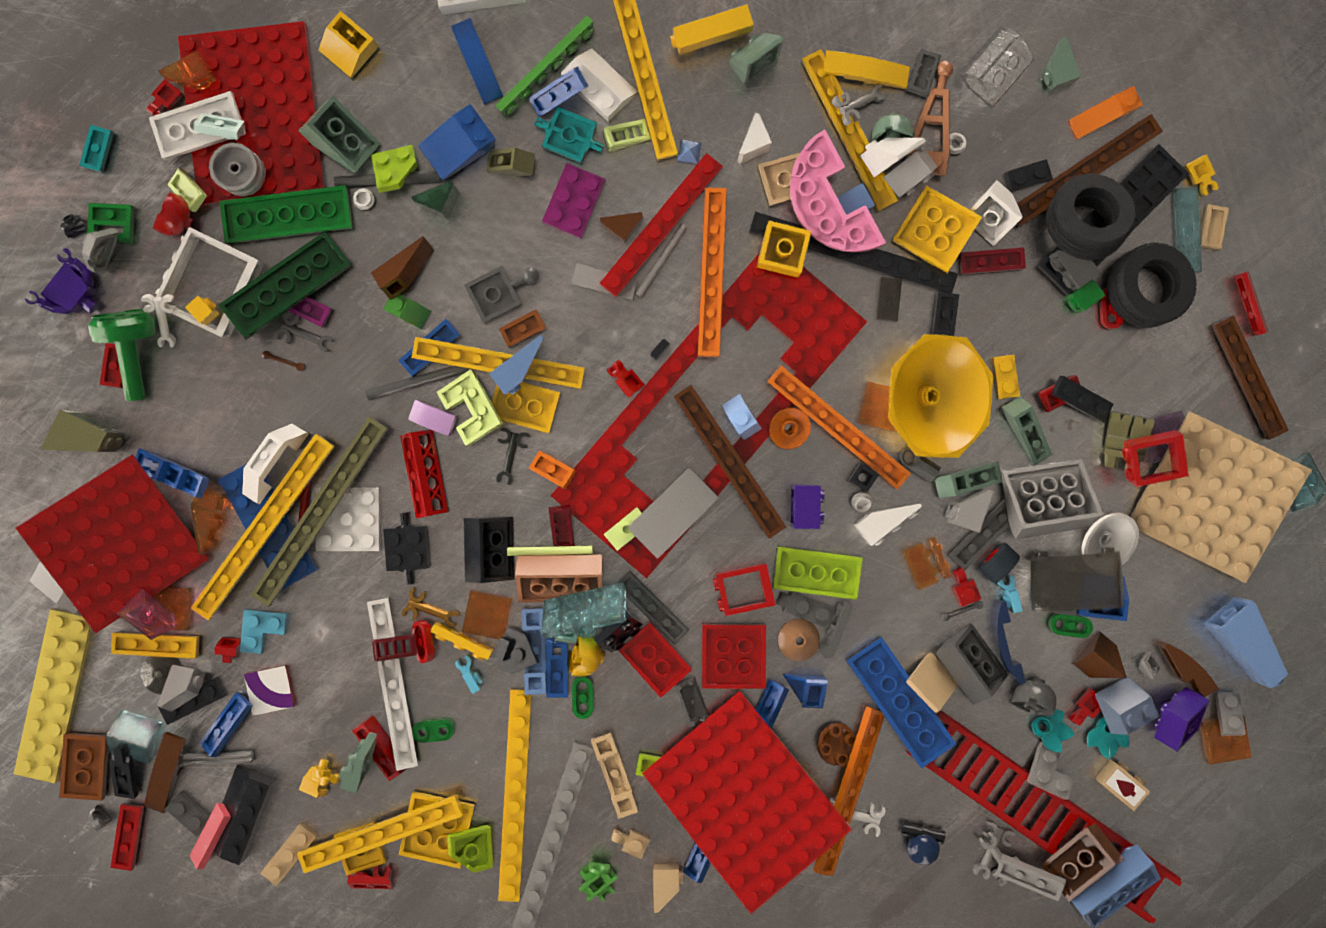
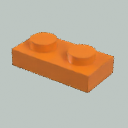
[529,450,576,490]

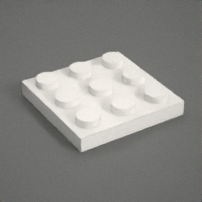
[315,487,381,551]

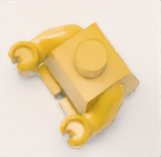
[299,759,340,798]

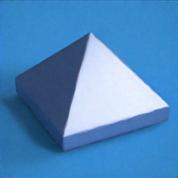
[677,140,701,164]

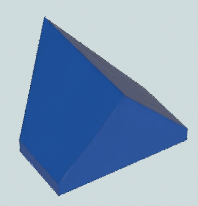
[782,674,828,708]

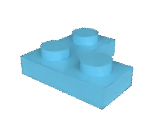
[240,609,288,654]

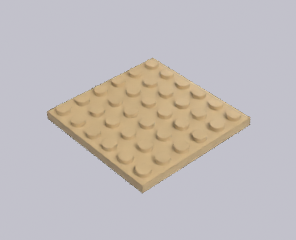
[1130,411,1312,583]

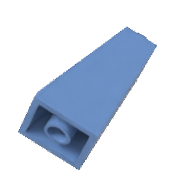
[1203,597,1288,689]

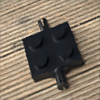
[383,512,430,585]

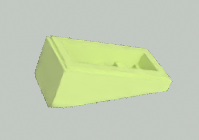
[603,119,651,152]

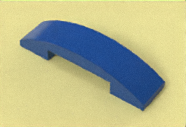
[451,18,504,105]

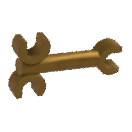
[401,587,460,627]

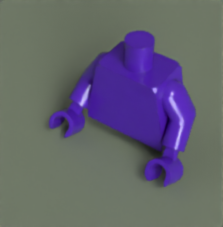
[25,248,99,314]

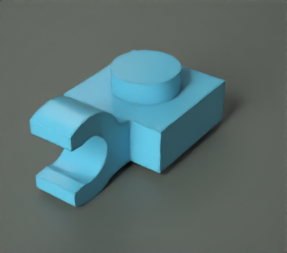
[997,575,1023,613]
[455,654,483,694]

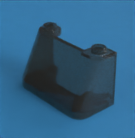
[1030,547,1125,611]

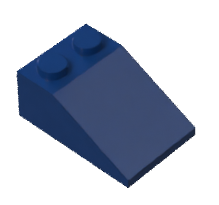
[418,104,495,181]

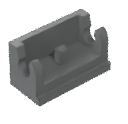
[675,676,709,727]

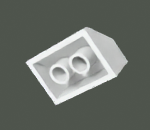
[561,48,638,123]

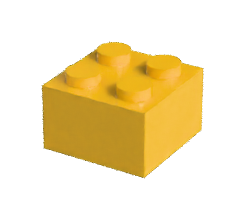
[757,221,811,277]

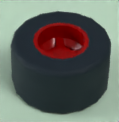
[979,543,1020,583]

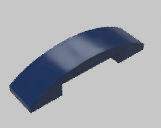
[992,599,1026,685]

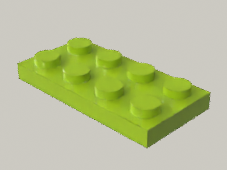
[772,546,863,600]

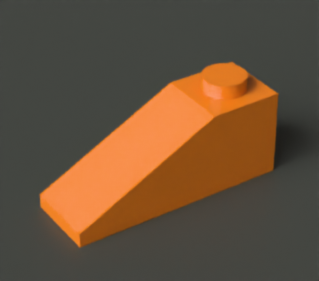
[1068,86,1143,140]

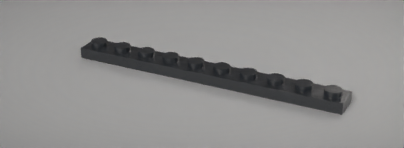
[749,211,958,293]

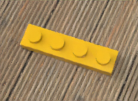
[111,632,200,659]

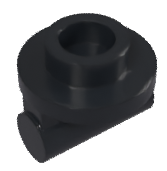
[60,214,88,238]

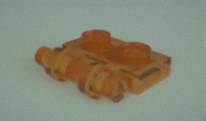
[902,537,951,590]

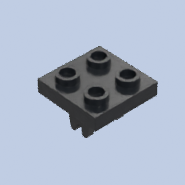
[594,609,643,653]

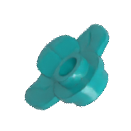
[1032,709,1074,752]
[1086,717,1130,760]

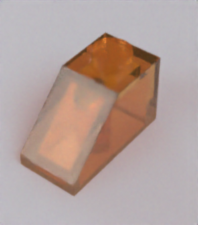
[159,51,215,90]

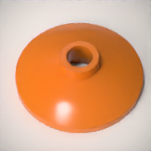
[769,408,811,449]

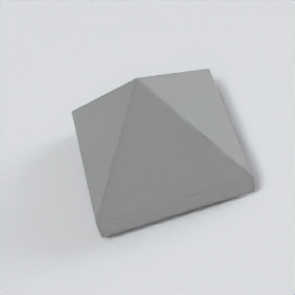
[1138,651,1160,679]

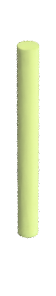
[507,546,593,556]

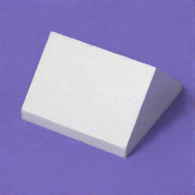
[737,113,772,164]

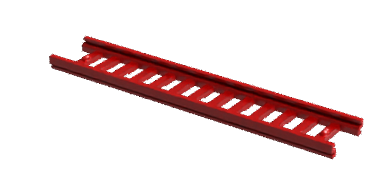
[906,710,1182,924]

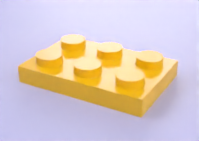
[492,382,561,434]

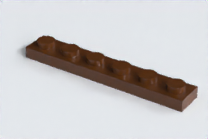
[1211,315,1289,440]

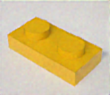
[991,354,1020,400]

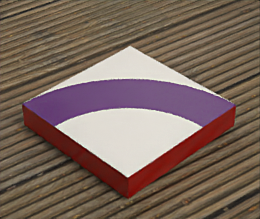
[244,665,296,716]

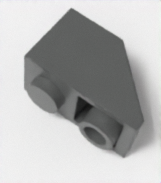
[1049,250,1101,291]

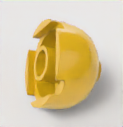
[568,633,605,676]

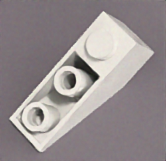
[853,503,922,546]

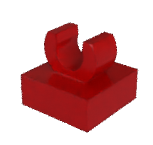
[214,637,241,663]

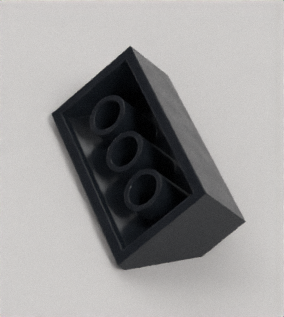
[213,764,277,865]

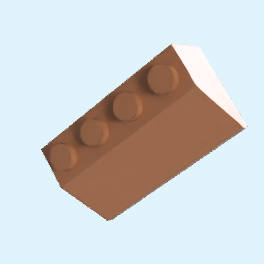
[515,555,603,603]

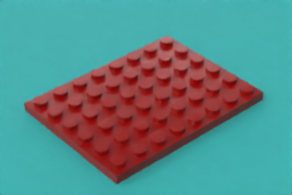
[178,21,326,206]
[642,691,852,914]

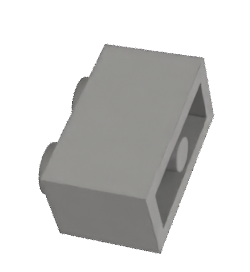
[883,146,938,197]

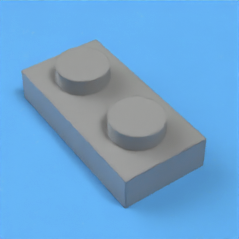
[1215,692,1246,736]

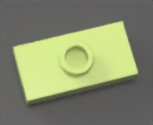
[167,168,207,212]
[604,507,642,551]

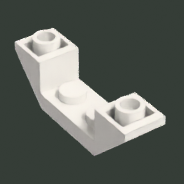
[242,424,308,505]

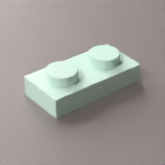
[194,113,245,140]

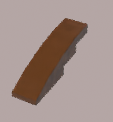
[144,732,187,814]

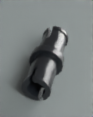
[901,821,946,845]

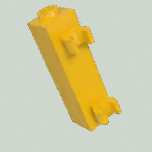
[670,4,754,55]

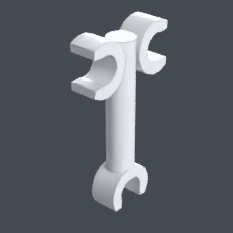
[141,294,176,347]
[830,801,886,837]

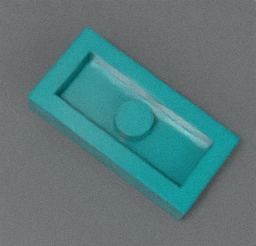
[79,125,114,173]

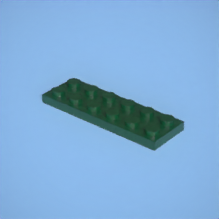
[218,231,351,340]

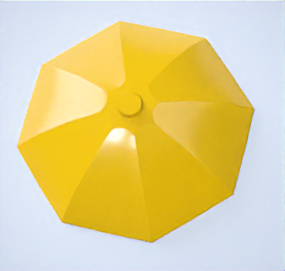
[888,334,993,458]

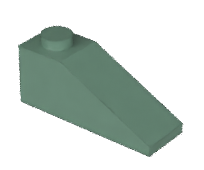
[1002,397,1053,466]
[935,462,1002,498]

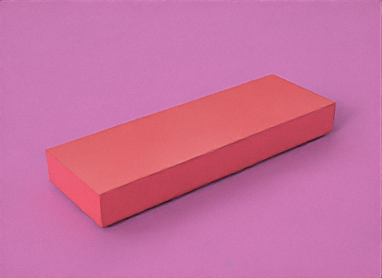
[190,803,231,870]

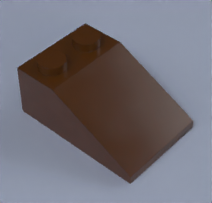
[1041,824,1125,902]

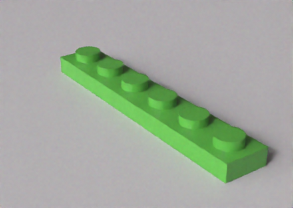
[496,16,594,116]

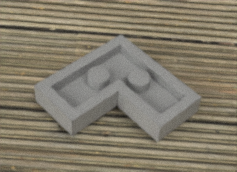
[1027,742,1074,800]

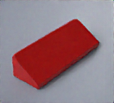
[1234,271,1268,336]
[352,716,406,781]

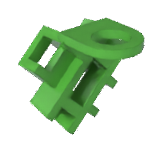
[579,861,618,902]

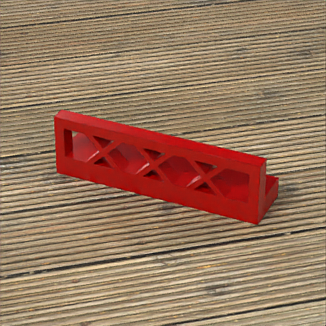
[400,429,448,518]

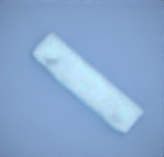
[1174,187,1202,273]

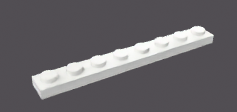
[367,598,418,771]

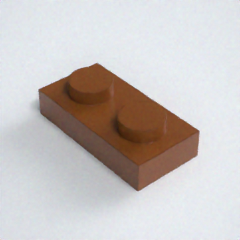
[499,309,547,348]

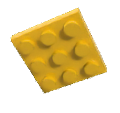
[892,185,982,273]
[398,791,475,869]

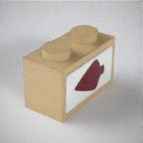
[1094,759,1150,811]

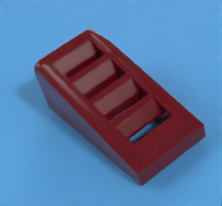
[372,634,417,662]

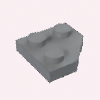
[82,228,120,273]

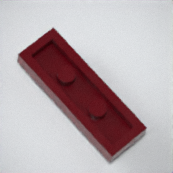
[959,247,1026,275]

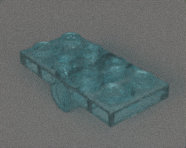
[541,582,626,639]

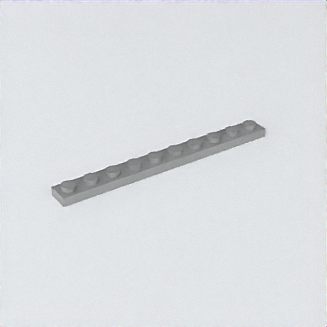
[512,741,594,928]

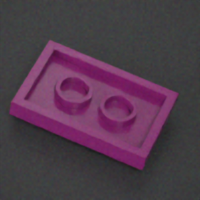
[542,163,606,239]

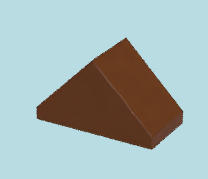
[600,212,643,243]

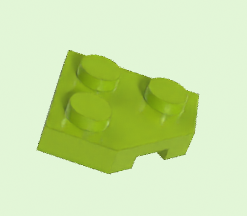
[371,145,418,193]
[447,825,493,873]

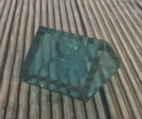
[106,711,162,764]

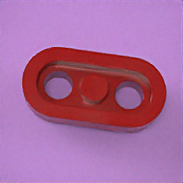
[1099,288,1124,329]
[412,620,435,663]

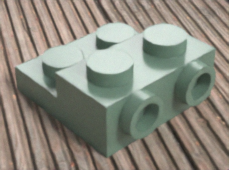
[339,732,378,793]

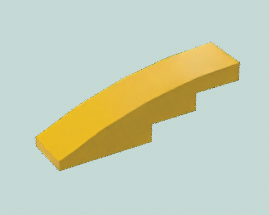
[823,50,910,89]

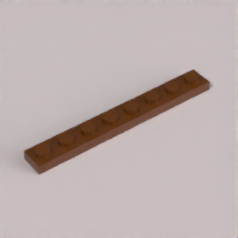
[1017,114,1163,227]
[673,385,786,539]

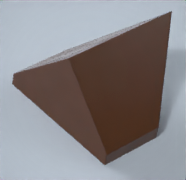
[1073,631,1127,678]

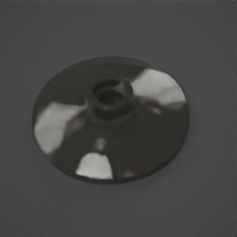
[141,656,182,694]

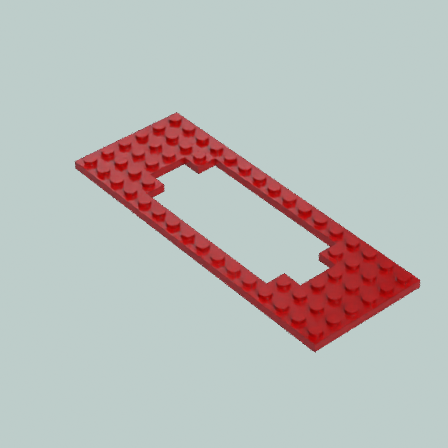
[550,252,868,579]

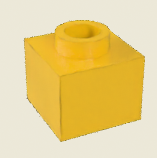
[185,296,219,325]

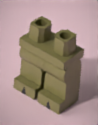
[1103,411,1155,469]

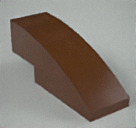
[1157,641,1219,697]

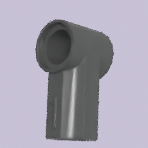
[898,448,941,483]

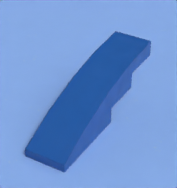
[135,448,210,499]

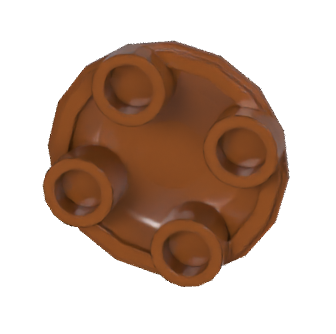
[818,723,856,766]

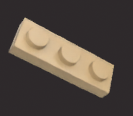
[260,822,318,887]

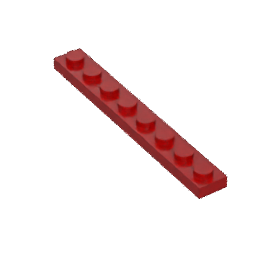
[599,153,723,298]

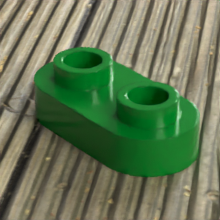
[1048,613,1093,638]
[572,676,594,719]
[412,718,455,743]

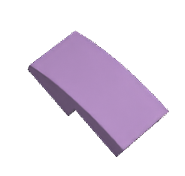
[408,400,457,436]

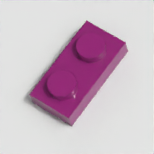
[288,297,332,328]

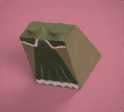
[41,409,124,452]

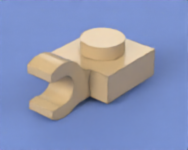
[611,828,650,859]

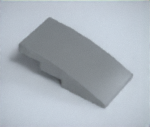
[627,468,719,559]

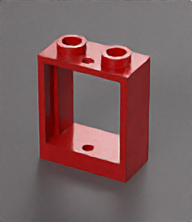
[1122,430,1189,487]
[713,562,775,616]

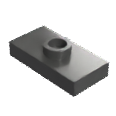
[906,49,941,97]

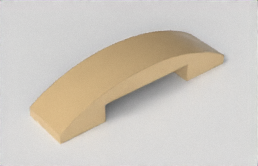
[591,733,638,819]

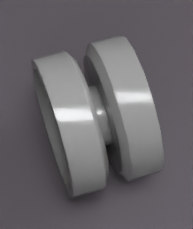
[209,143,266,197]

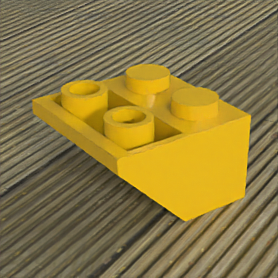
[318,11,379,79]

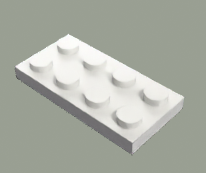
[149,91,246,160]

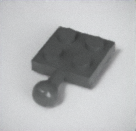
[464,266,539,324]

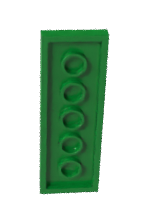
[219,185,353,245]

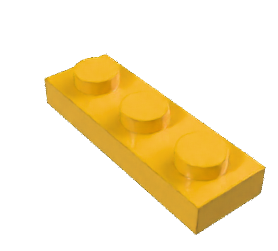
[430,621,494,660]

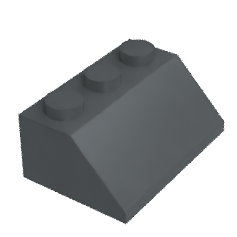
[936,623,1009,705]

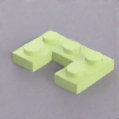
[437,369,503,446]

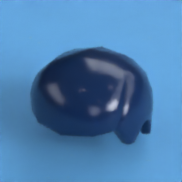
[906,835,940,865]

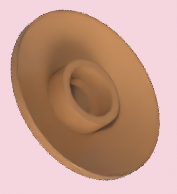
[778,619,820,661]

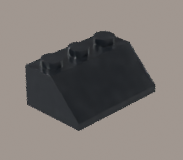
[464,517,514,583]

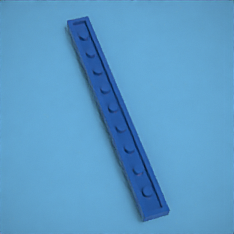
[683,679,789,883]

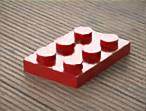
[618,622,692,698]

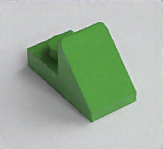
[383,294,431,329]

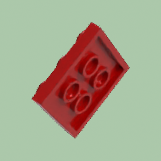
[702,624,766,689]

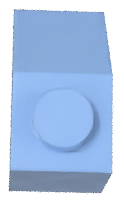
[722,394,762,440]

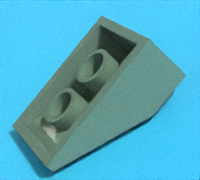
[729,33,784,84]
[298,96,381,173]

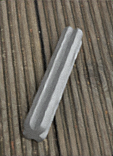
[180,751,254,767]

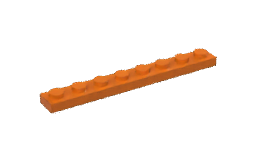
[698,188,727,357]
[767,365,911,490]
[813,706,885,876]

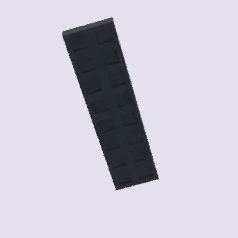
[1037,144,1189,296]

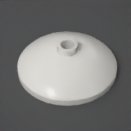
[1082,513,1139,572]

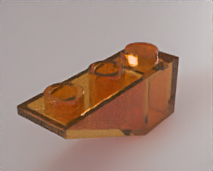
[191,486,229,555]

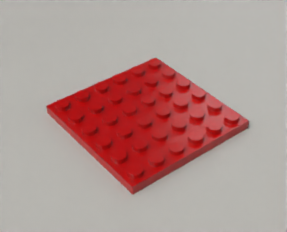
[15,454,209,634]

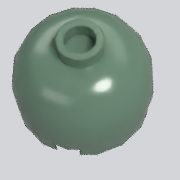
[872,113,915,142]

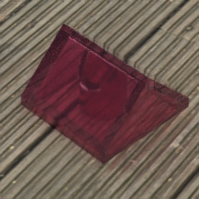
[118,589,177,640]

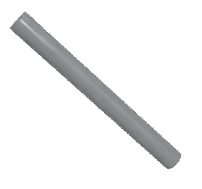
[635,223,688,298]

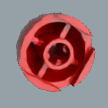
[153,192,194,236]

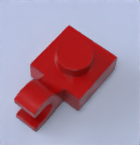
[146,79,184,116]
[607,360,645,398]
[953,567,982,607]
[1068,688,1101,726]

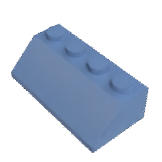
[1071,844,1161,928]

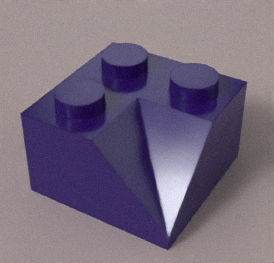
[790,485,825,529]
[1154,687,1210,752]

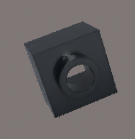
[847,463,879,492]

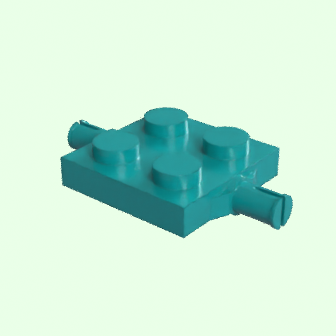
[534,106,604,163]

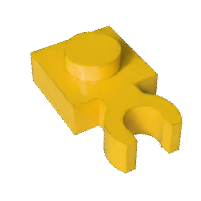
[1184,155,1219,196]

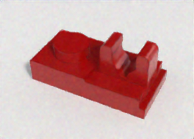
[347,866,394,890]

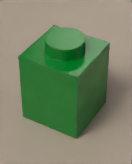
[1066,279,1105,313]

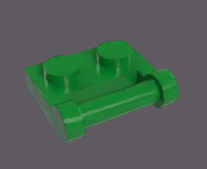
[87,203,135,244]

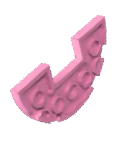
[790,130,886,252]

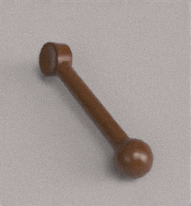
[262,351,305,371]

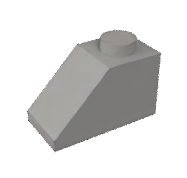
[157,665,205,712]

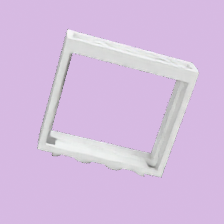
[155,227,265,339]

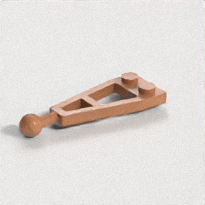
[905,61,954,176]

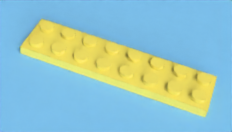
[14,608,92,783]

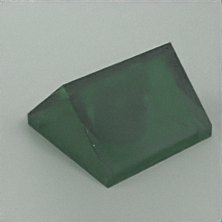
[412,180,460,220]

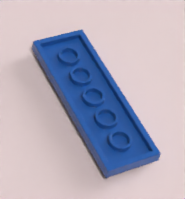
[218,464,319,590]
[846,637,956,769]

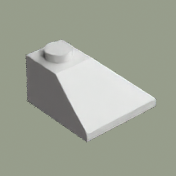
[860,138,926,177]
[970,180,1023,246]

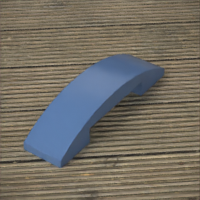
[522,608,547,695]

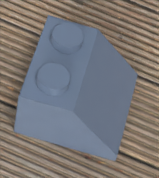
[1095,677,1159,735]

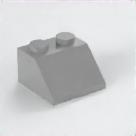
[945,489,994,533]

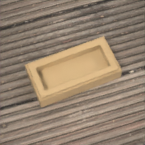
[1198,204,1229,251]

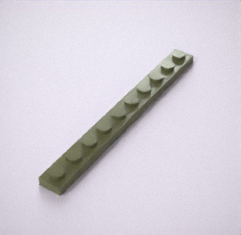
[251,416,388,607]

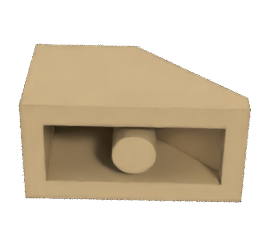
[653,863,683,913]

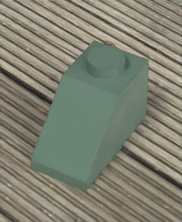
[1043,36,1081,91]

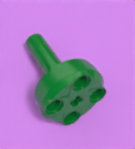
[88,309,156,401]

